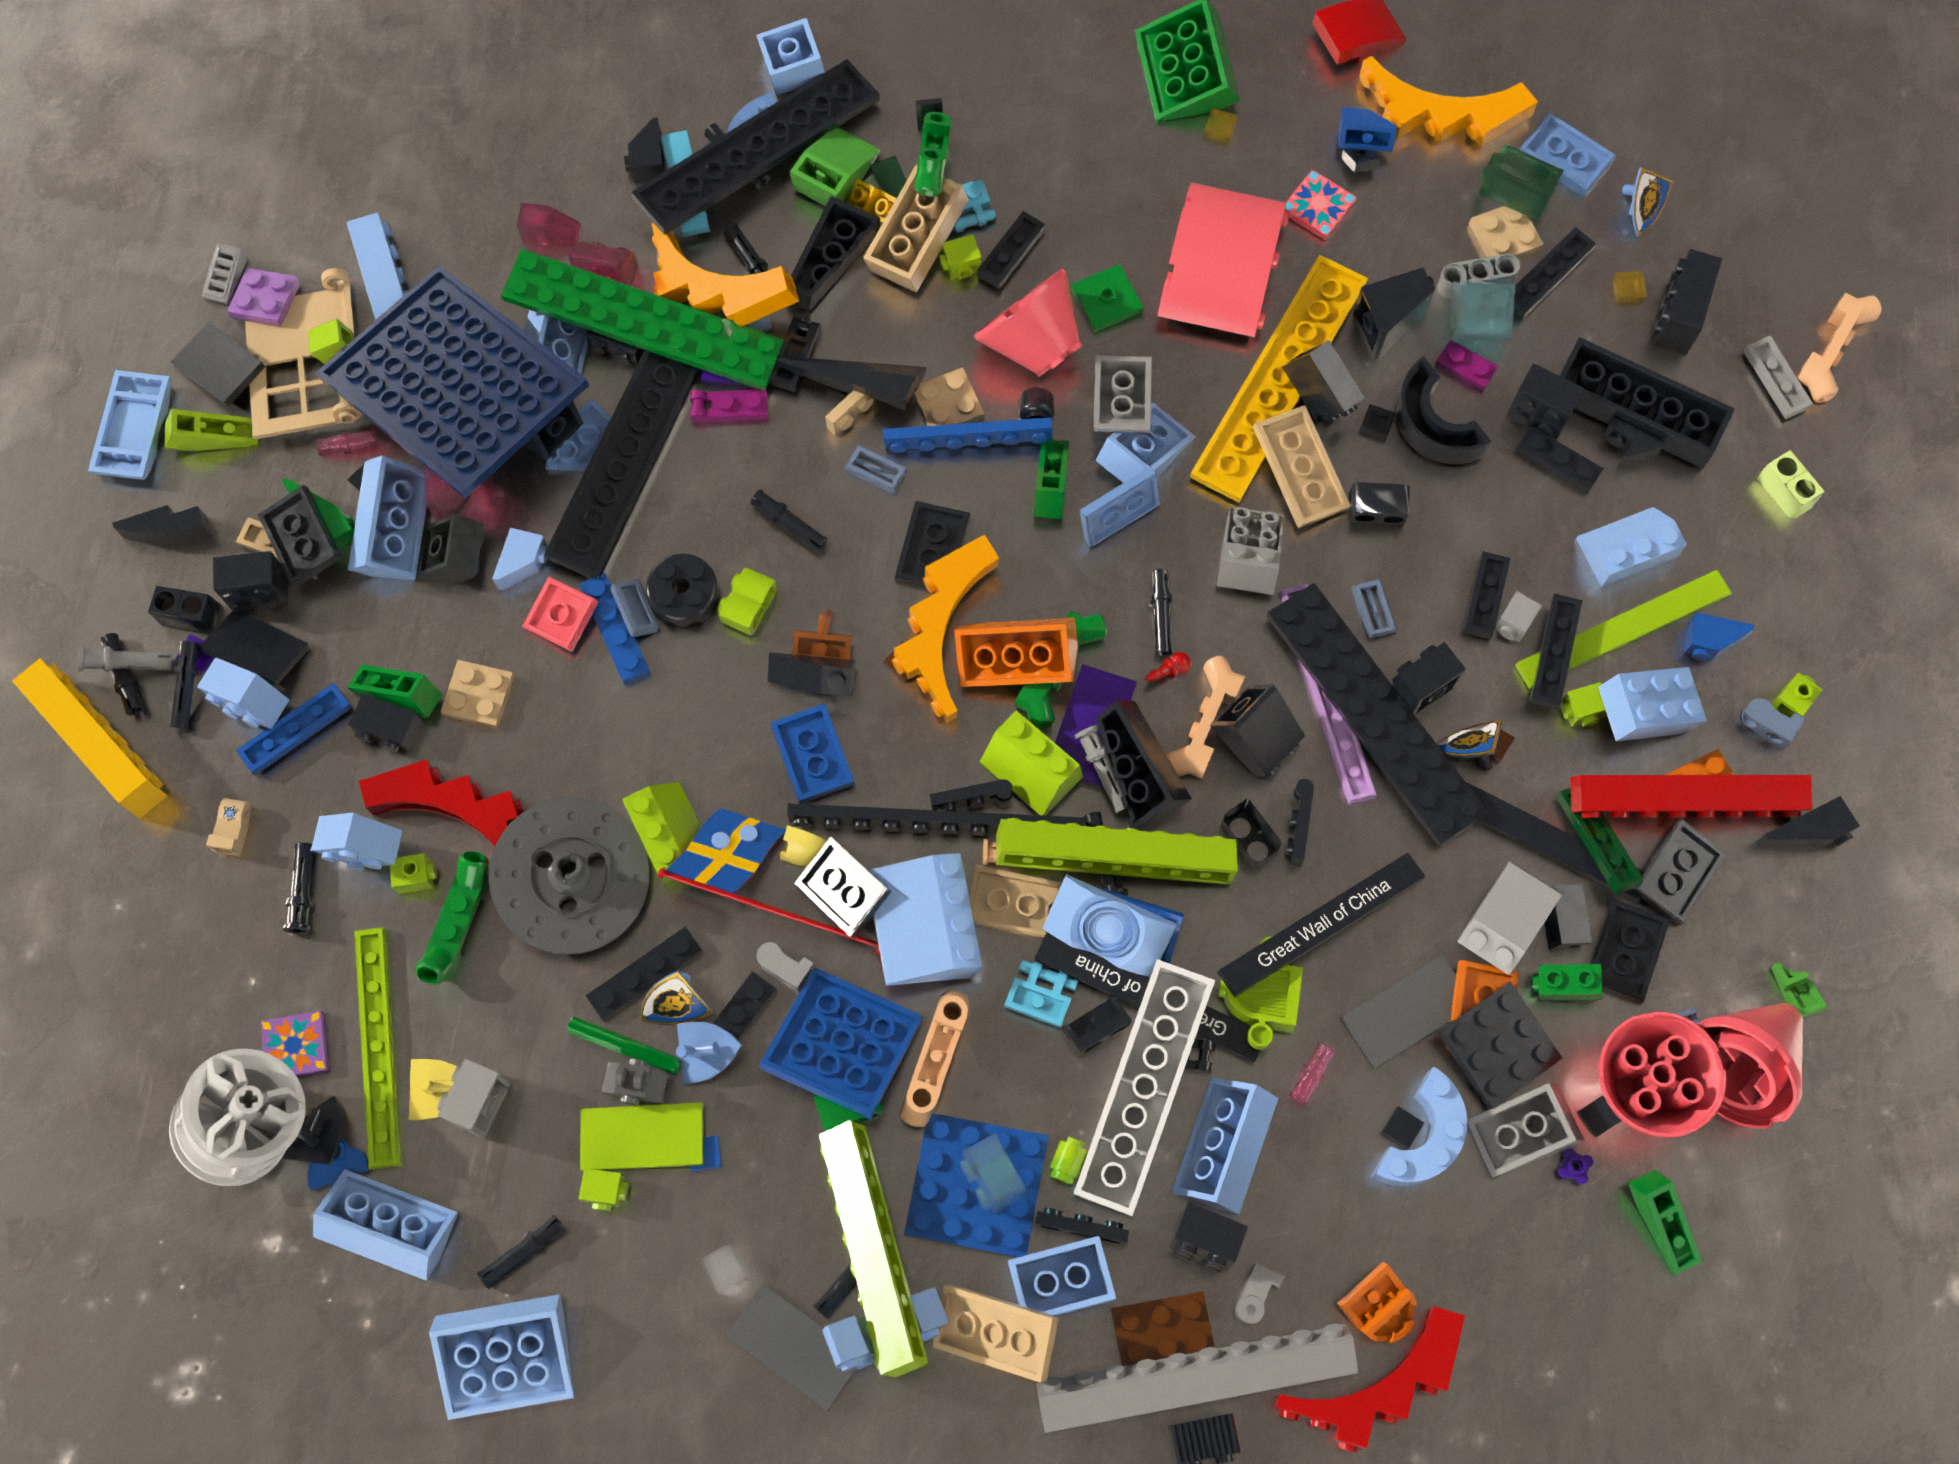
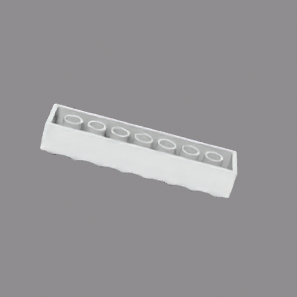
[1073,959,1215,1217]

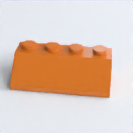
[954,618,1078,687]

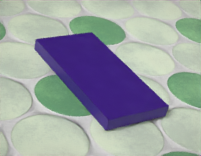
[1055,664,1137,789]

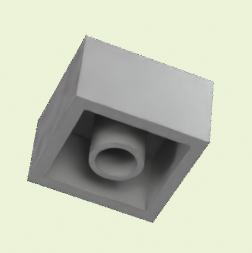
[438,1059,511,1139]

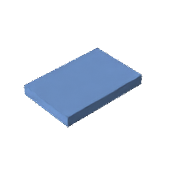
[1517,112,1616,197]
[1080,466,1160,548]

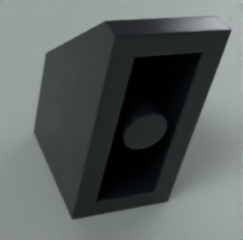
[624,118,665,182]

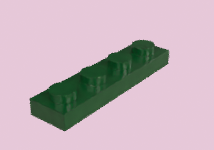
[1556,788,1644,895]

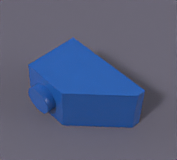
[1338,107,1397,152]
[1684,612,1754,661]

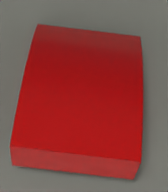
[1313,0,1406,65]

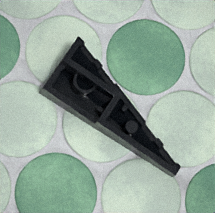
[777,356,927,410]

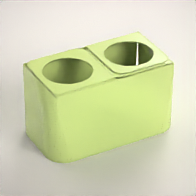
[1756,450,1825,518]

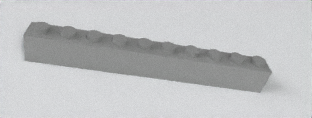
[1036,1324,1358,1433]

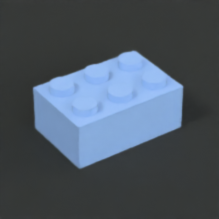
[1598,667,1707,741]
[1008,1236,1116,1317]

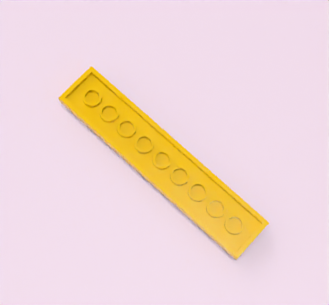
[1190,254,1368,503]

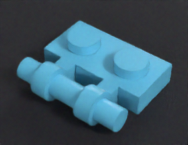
[951,179,996,233]
[1004,960,1078,1028]

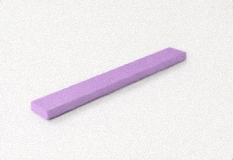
[1279,584,1377,805]

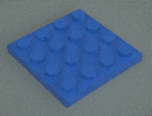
[759,967,923,1119]
[904,1113,1049,1258]

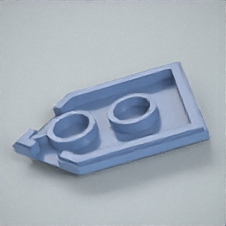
[545,398,611,471]

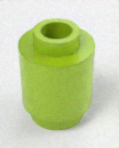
[1050,1137,1088,1185]

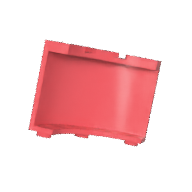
[1157,183,1290,337]

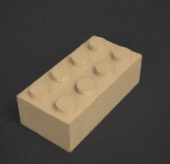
[863,165,969,292]

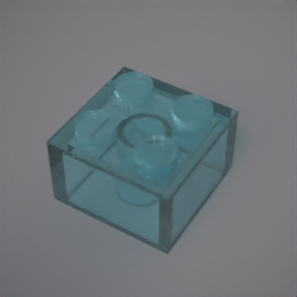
[1450,281,1515,341]
[960,1133,1026,1214]

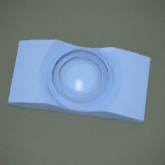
[88,370,171,480]
[1042,874,1177,977]

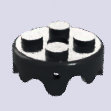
[646,554,719,627]

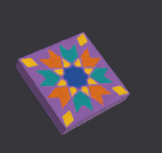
[260,1010,329,1077]

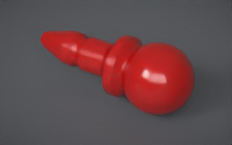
[1144,652,1192,682]

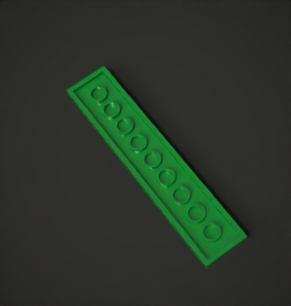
[501,248,784,391]

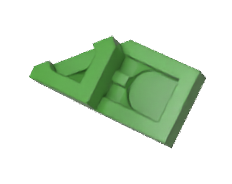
[1772,963,1827,1019]

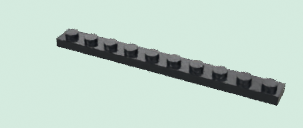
[787,803,1084,836]

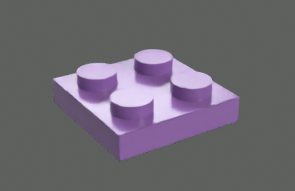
[227,268,300,327]

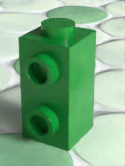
[1533,964,1603,1001]

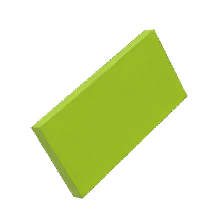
[580,1102,704,1172]

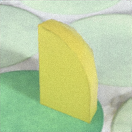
[780,826,827,867]

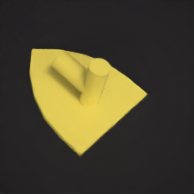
[409,1059,457,1120]

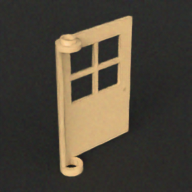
[245,268,362,439]

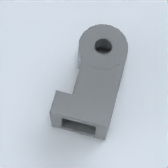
[756,942,815,993]
[1235,1263,1285,1325]

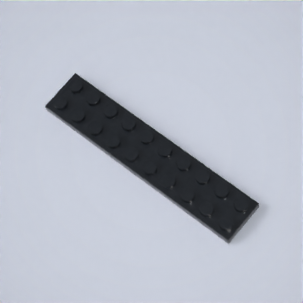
[631,59,880,236]
[544,350,699,579]
[1266,583,1489,847]

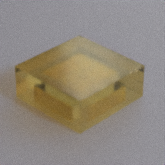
[1204,108,1238,143]
[1613,271,1647,302]

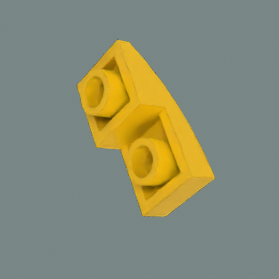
[846,179,897,222]

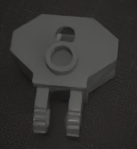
[602,1059,670,1105]

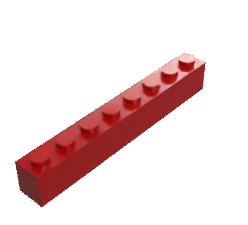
[1570,775,1812,818]

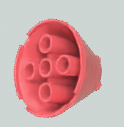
[973,268,1083,377]
[1598,1012,1726,1138]

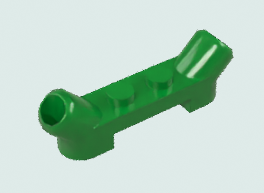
[914,112,951,197]
[1015,610,1107,729]
[415,851,489,985]

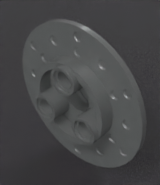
[489,797,649,954]

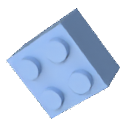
[756,18,825,95]
[197,657,289,729]
[311,813,403,871]

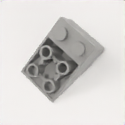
[1217,506,1284,595]

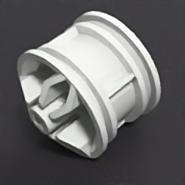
[169,1049,306,1186]

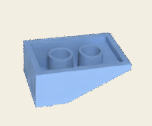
[1096,402,1195,483]

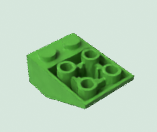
[790,127,881,206]

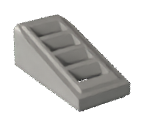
[201,243,248,305]

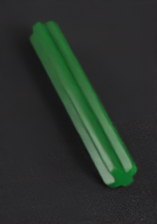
[567,1017,681,1074]

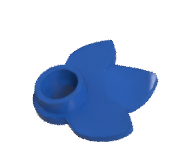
[308,1138,369,1191]

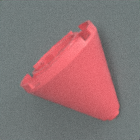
[1697,1003,1803,1129]

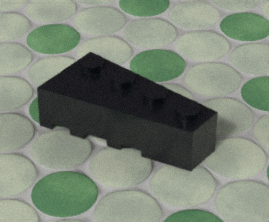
[791,196,881,311]
[1096,701,1192,831]

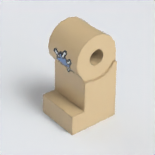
[206,798,251,857]

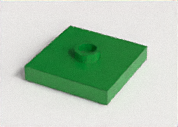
[1071,264,1144,333]

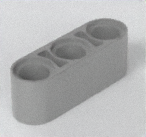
[1437,254,1520,298]

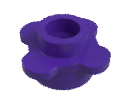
[1558,1148,1593,1184]

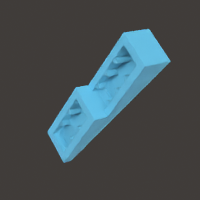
[661,130,710,237]

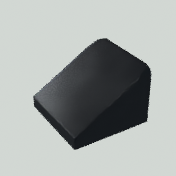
[1578,1095,1622,1137]

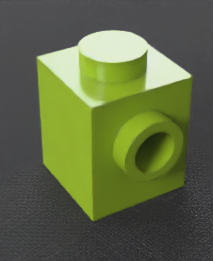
[939,234,982,279]
[308,318,353,364]
[1772,672,1823,718]
[1561,682,1607,727]
[389,853,437,894]
[578,1168,629,1212]

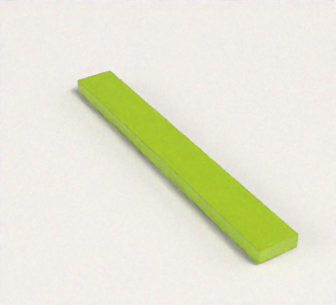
[1515,570,1732,690]
[354,927,402,1171]

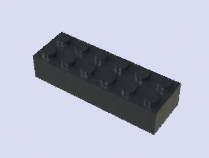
[1560,337,1735,468]

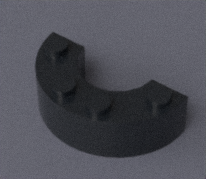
[1396,356,1492,464]

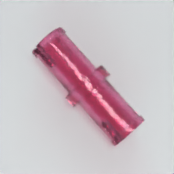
[316,429,377,456]
[1289,1043,1336,1105]

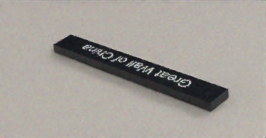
[1217,852,1425,998]
[1034,932,1260,1062]

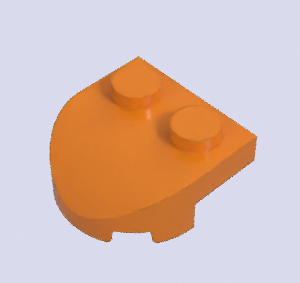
[1337,1262,1417,1343]

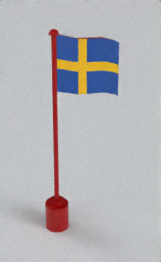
[658,808,882,962]

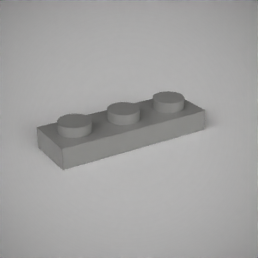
[1743,336,1813,419]

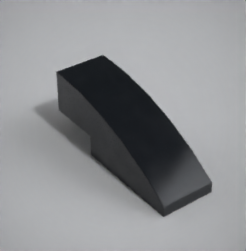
[112,505,212,544]

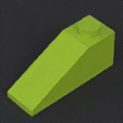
[165,409,258,451]

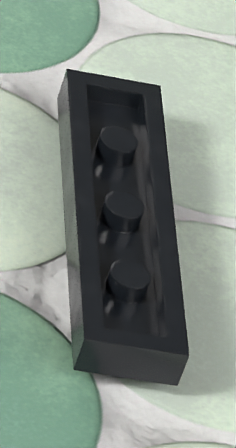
[1502,227,1596,319]
[1529,593,1583,710]
[586,926,703,1022]

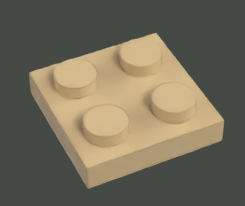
[1469,200,1544,259]
[913,367,984,426]
[440,660,515,729]

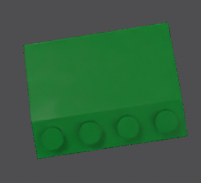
[1135,0,1241,122]

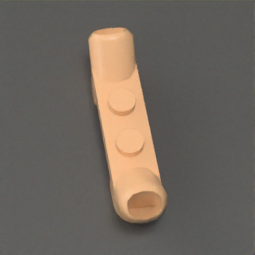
[1797,292,1882,403]
[1166,656,1246,779]
[899,989,970,1127]

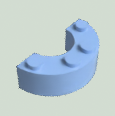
[1371,1066,1467,1187]
[822,1287,949,1372]

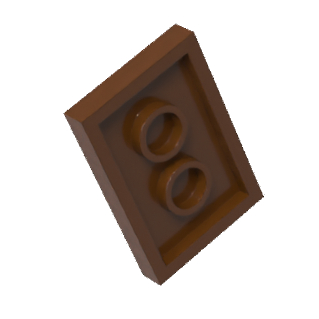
[1111,1291,1215,1366]

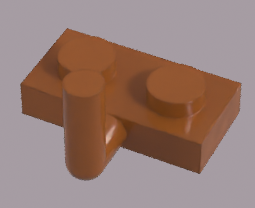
[792,609,852,660]

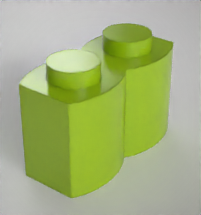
[717,567,777,636]

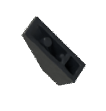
[767,652,855,696]
[1756,796,1860,847]

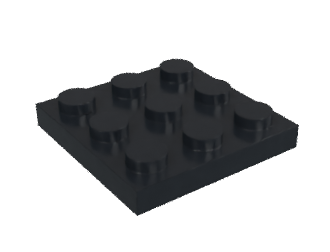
[1437,981,1562,1109]

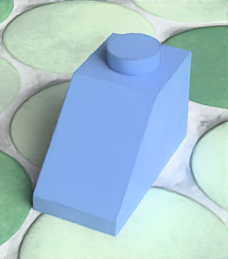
[492,528,548,590]

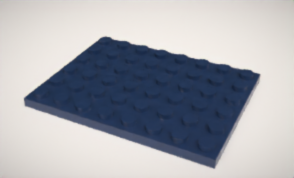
[316,265,589,499]

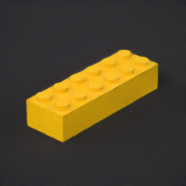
[12,658,167,819]

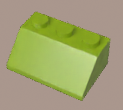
[979,710,1083,816]
[622,782,701,885]

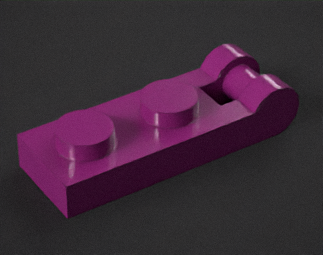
[690,389,768,422]

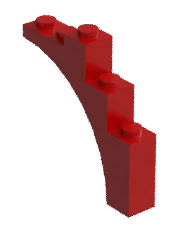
[358,759,525,847]
[1273,1306,1465,1453]

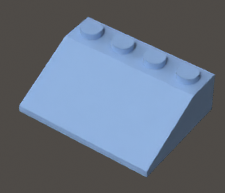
[870,853,982,986]
[429,1294,574,1420]

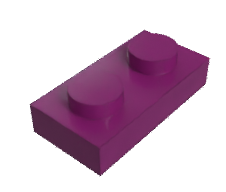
[1435,339,1499,392]

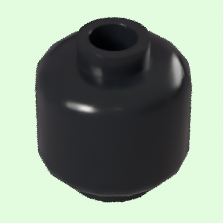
[1018,387,1055,421]

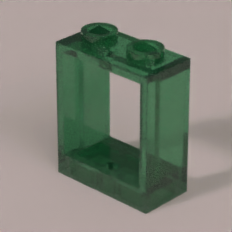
[1478,144,1564,220]

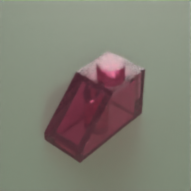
[516,203,581,248]

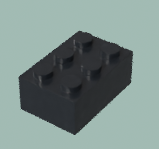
[1653,249,1722,355]
[1168,1202,1248,1273]

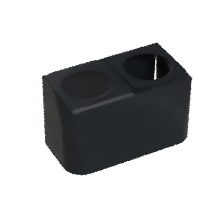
[1348,482,1410,525]
[148,586,221,634]
[1220,798,1281,870]

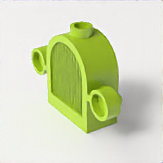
[1218,936,1303,1050]

